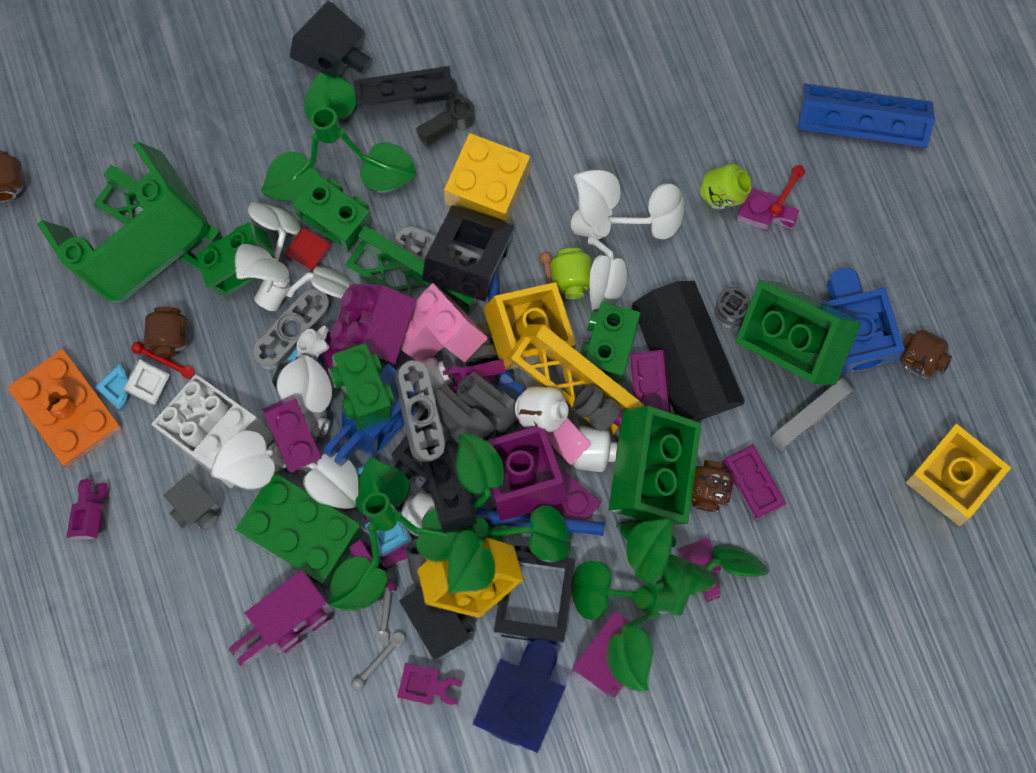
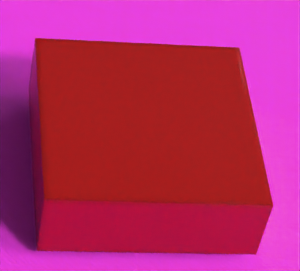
[285,228,331,273]

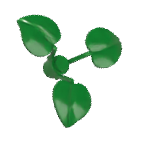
[261,72,416,202]
[448,433,571,593]
[328,457,476,611]
[572,519,677,692]
[616,520,770,615]

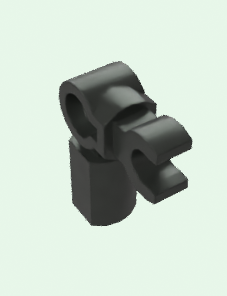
[416,78,475,148]

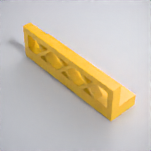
[507,324,644,437]

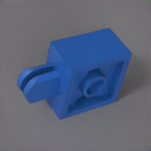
[822,268,905,375]
[324,364,419,466]

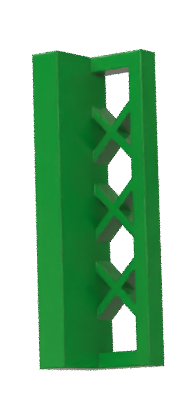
[93,165,223,272]
[345,226,478,316]

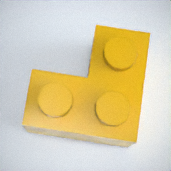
[417,538,524,618]

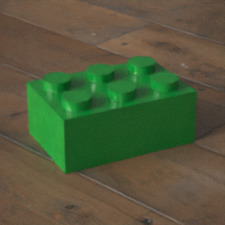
[735,280,861,385]
[608,406,702,525]
[235,472,364,590]

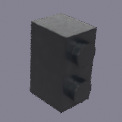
[399,587,474,664]

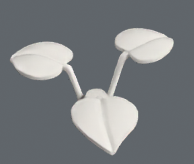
[571,170,685,312]
[235,202,354,311]
[211,355,359,509]

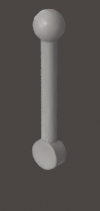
[375,571,397,644]
[351,632,405,691]

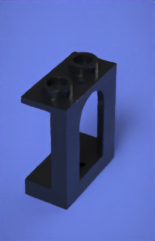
[422,205,514,302]

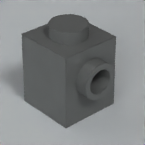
[163,473,221,532]

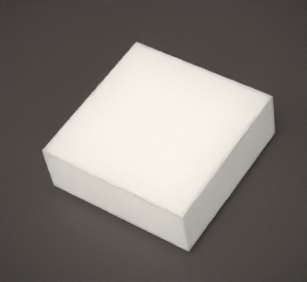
[123,359,170,405]

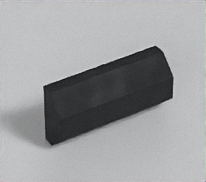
[632,281,745,422]

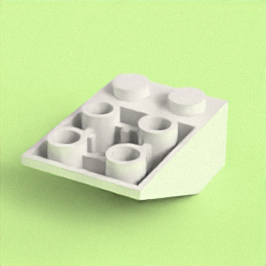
[151,374,274,488]

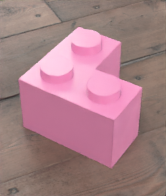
[401,283,488,362]

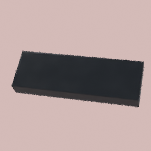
[353,66,454,114]
[421,440,477,534]

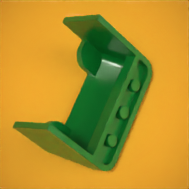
[37,141,208,303]

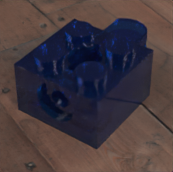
[472,639,566,756]

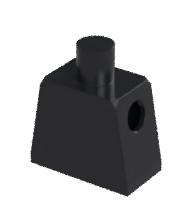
[289,0,373,78]

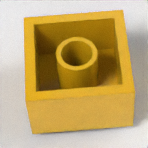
[444,133,530,224]
[483,282,576,371]
[906,423,1011,527]

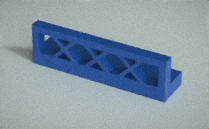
[798,83,935,148]

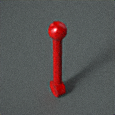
[769,165,805,216]
[131,341,195,380]

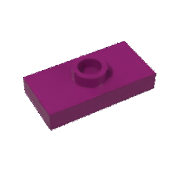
[630,350,671,413]
[722,444,786,521]

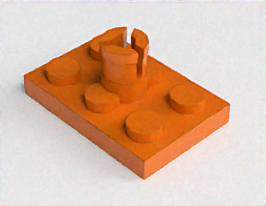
[7,348,122,468]

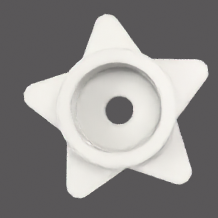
[296,325,329,361]

